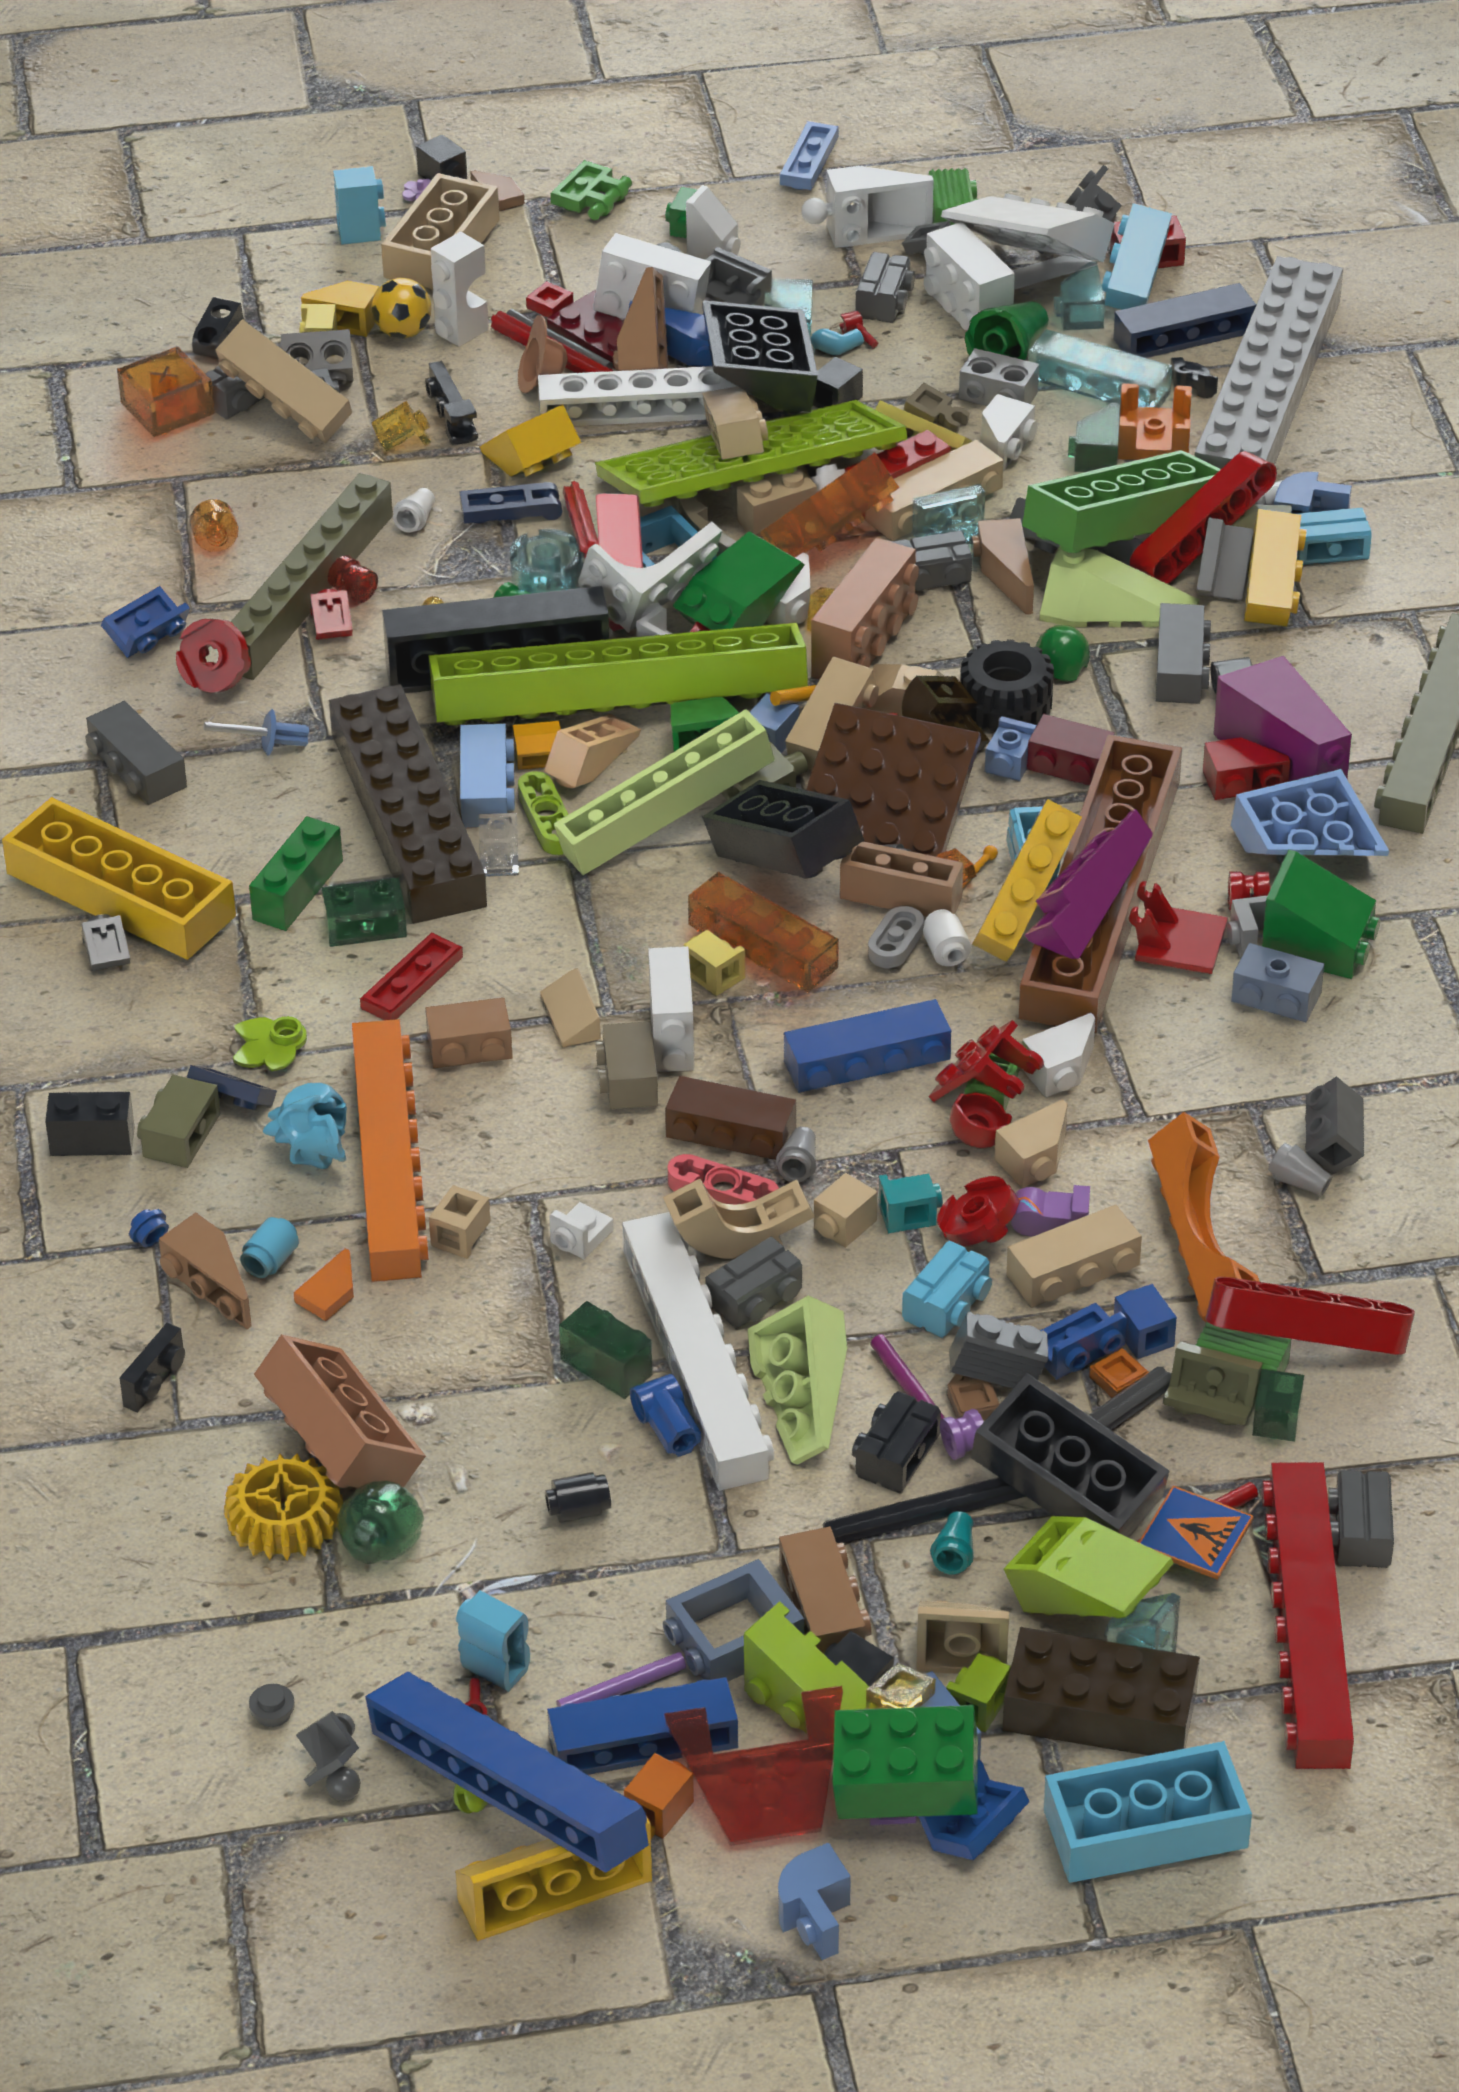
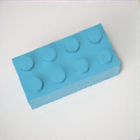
[1044,1741,1252,1883]

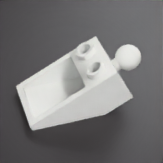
[801,166,933,248]

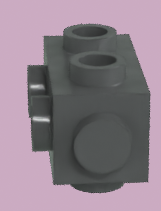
[1305,1076,1364,1174]

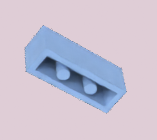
[460,724,515,828]

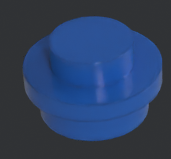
[129,1209,169,1247]

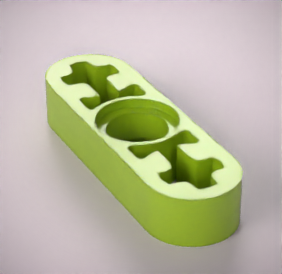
[518,771,569,855]

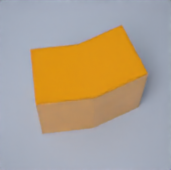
[513,721,561,770]

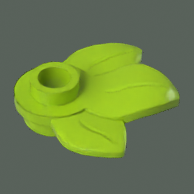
[233,1016,307,1072]

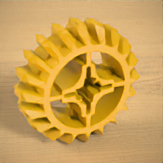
[224,1453,343,1561]

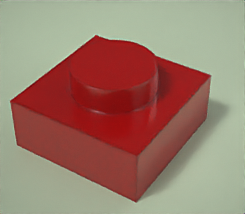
[526,281,574,317]

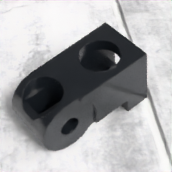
[192,297,244,359]

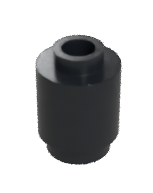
[545,1472,611,1523]

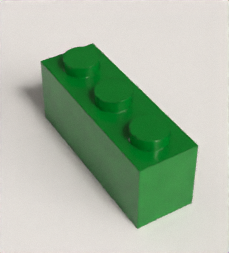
[249,816,343,931]

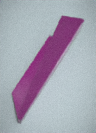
[1025,809,1153,959]

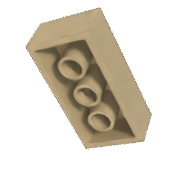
[381,173,500,290]

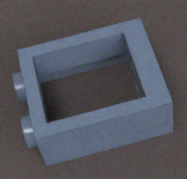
[663,1559,804,1681]

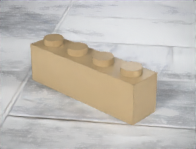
[216,319,352,444]
[702,386,768,460]
[865,439,1003,541]

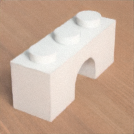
[431,232,489,347]

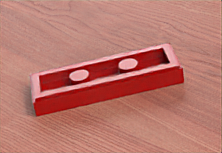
[360,932,463,1020]

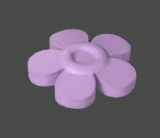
[402,179,432,201]

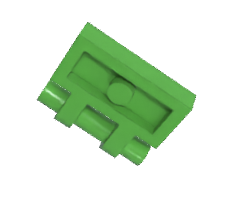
[550,160,632,220]

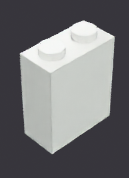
[648,947,694,1072]

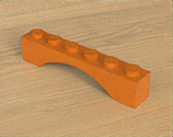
[1148,1112,1260,1323]

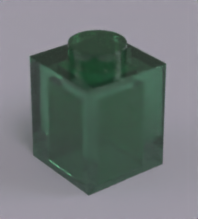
[1252,1369,1305,1442]

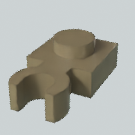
[904,383,970,434]

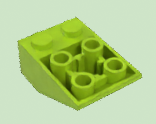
[1004,1516,1174,1618]

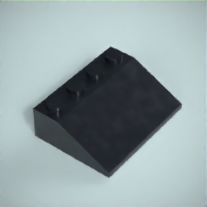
[702,300,818,414]

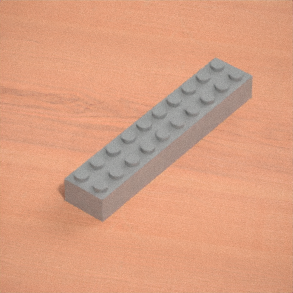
[1195,256,1343,469]

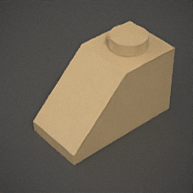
[995,1099,1068,1188]

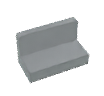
[1197,518,1254,601]

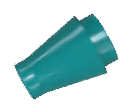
[930,1511,974,1575]

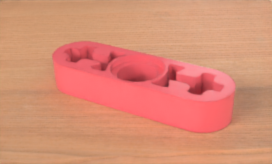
[668,1154,779,1205]

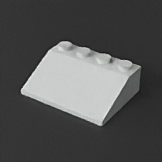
[941,193,1115,262]

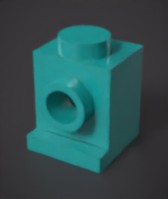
[878,1173,943,1233]

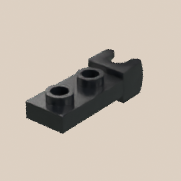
[425,361,478,445]

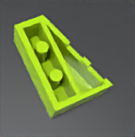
[744,1601,883,1752]

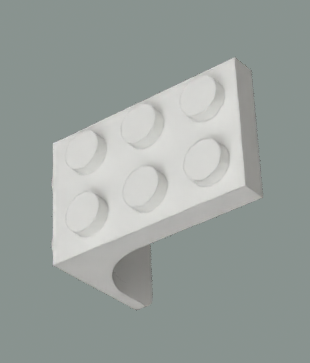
[578,522,722,633]

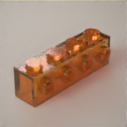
[756,452,899,558]
[688,872,839,993]

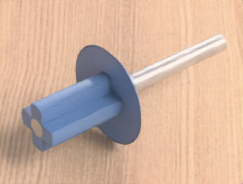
[203,709,309,756]

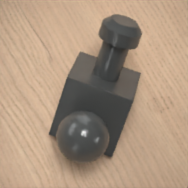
[296,1711,361,1801]

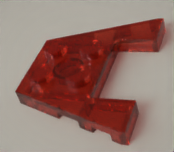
[664,1686,843,1846]

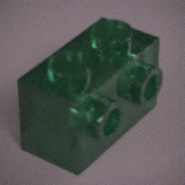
[322,877,407,947]
[559,1301,653,1399]

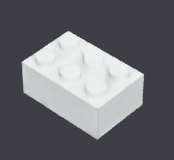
[924,222,1015,331]
[593,233,711,319]

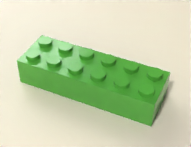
[1022,450,1221,553]

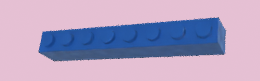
[365,1671,649,1873]

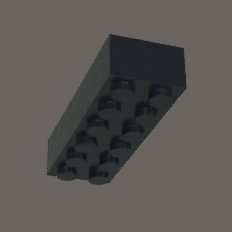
[382,586,609,693]

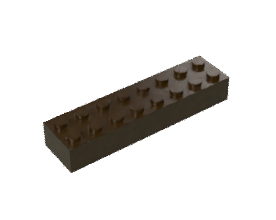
[329,684,487,924]

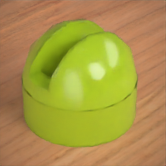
[453,1784,488,1814]

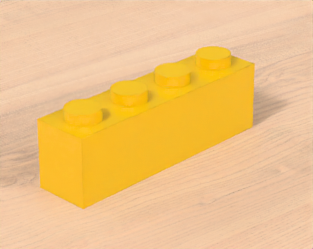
[972,799,1082,962]

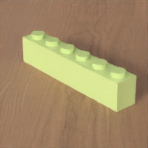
[554,709,775,875]

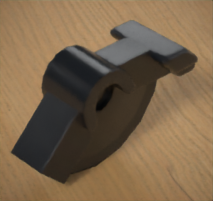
[1170,357,1218,398]

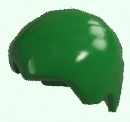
[1035,625,1090,681]

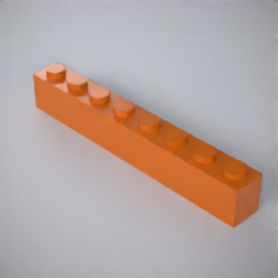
[352,1019,429,1282]

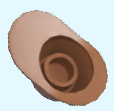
[518,315,568,393]

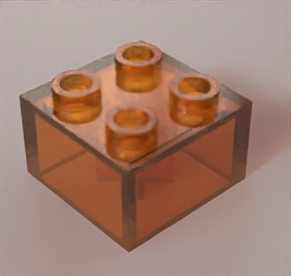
[117,346,215,437]

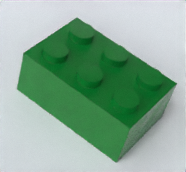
[833,1705,978,1819]

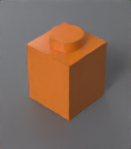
[624,1753,694,1839]

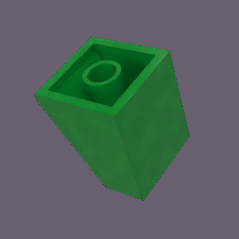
[1262,850,1380,979]

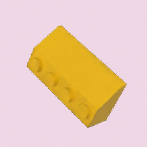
[455,1816,652,1941]

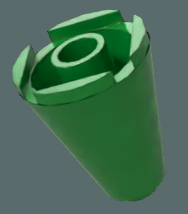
[964,301,1049,360]

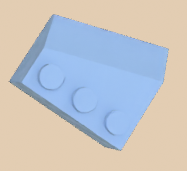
[1231,769,1389,856]

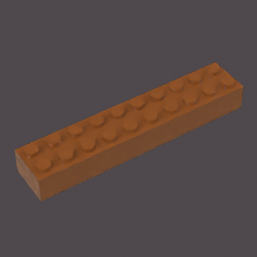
[1019,734,1182,1033]

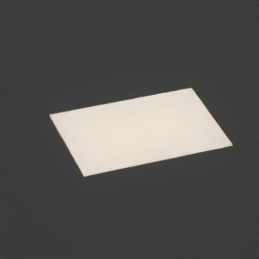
[1012,255,1098,290]

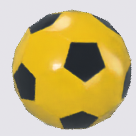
[371,277,432,339]

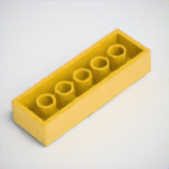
[2,797,236,960]

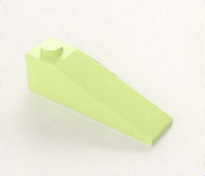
[747,1295,847,1465]

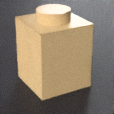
[814,1173,878,1248]

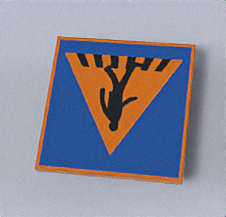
[1139,1485,1254,1580]

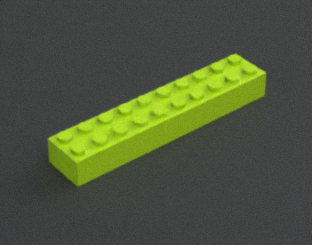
[429,623,808,725]

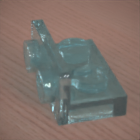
[912,484,985,544]

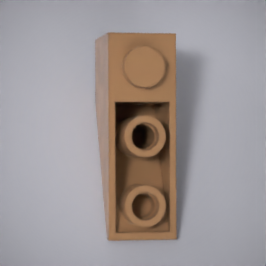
[159,1212,252,1329]

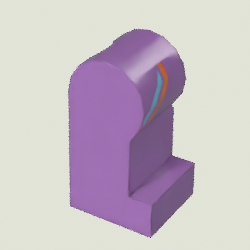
[1011,1185,1090,1237]

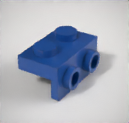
[101,586,191,658]
[1040,1302,1127,1380]
[918,1760,1029,1860]

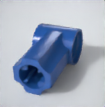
[630,1373,701,1457]

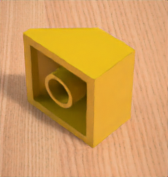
[479,405,581,477]

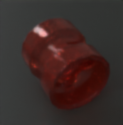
[327,555,378,603]

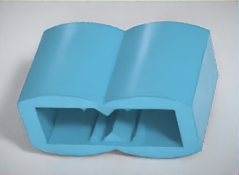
[456,1590,530,1692]

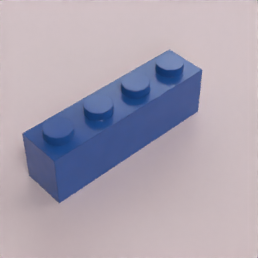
[784,999,952,1093]
[547,1677,738,1775]

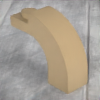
[663,1179,815,1259]

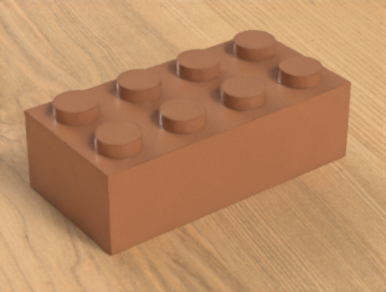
[811,537,919,680]
[254,1334,426,1496]

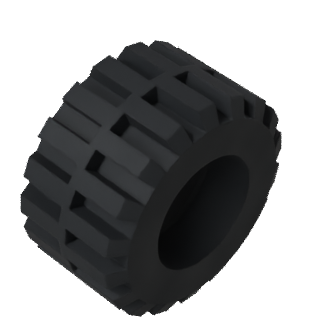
[960,639,1054,732]

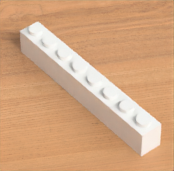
[622,1212,774,1491]

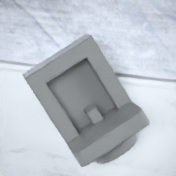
[1227,896,1267,959]

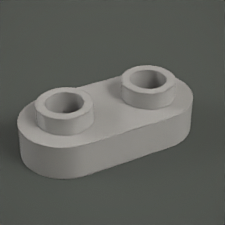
[868,906,924,968]

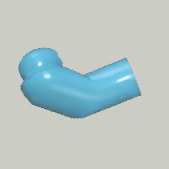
[811,328,864,356]

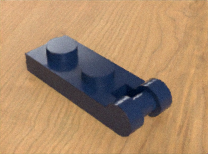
[459,482,563,524]

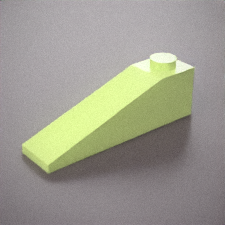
[1039,546,1199,627]

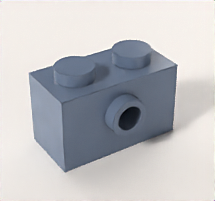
[1231,943,1324,1022]

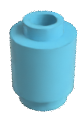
[240,1217,299,1278]

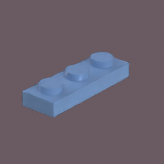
[780,121,839,190]

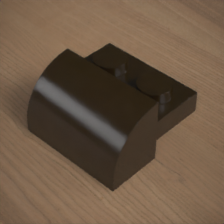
[902,675,990,751]

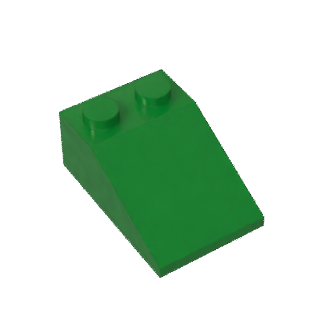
[673,531,805,630]

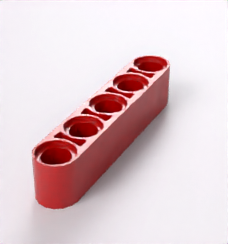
[1129,451,1277,584]
[1205,1277,1415,1355]

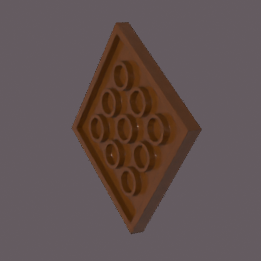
[806,703,981,858]

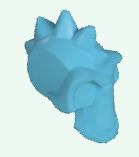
[263,1083,347,1169]

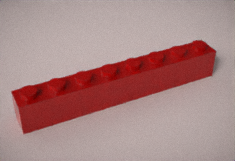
[1261,1462,1354,1769]

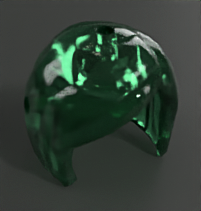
[337,1480,425,1564]

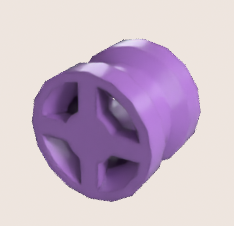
[940,1409,984,1460]

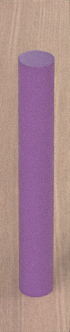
[556,1652,686,1707]

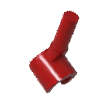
[839,311,878,348]
[465,1678,488,1716]

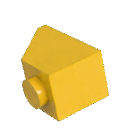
[301,280,379,337]

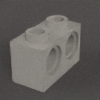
[281,329,353,385]
[959,348,1039,406]

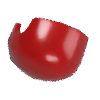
[949,1092,1012,1149]

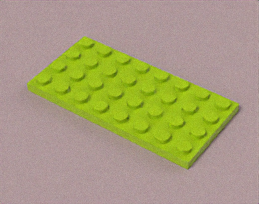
[595,400,908,507]

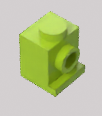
[946,1653,1011,1733]

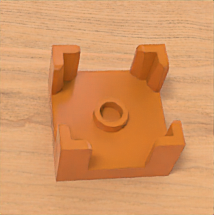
[1118,383,1192,460]

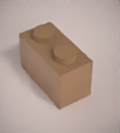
[425,997,513,1069]

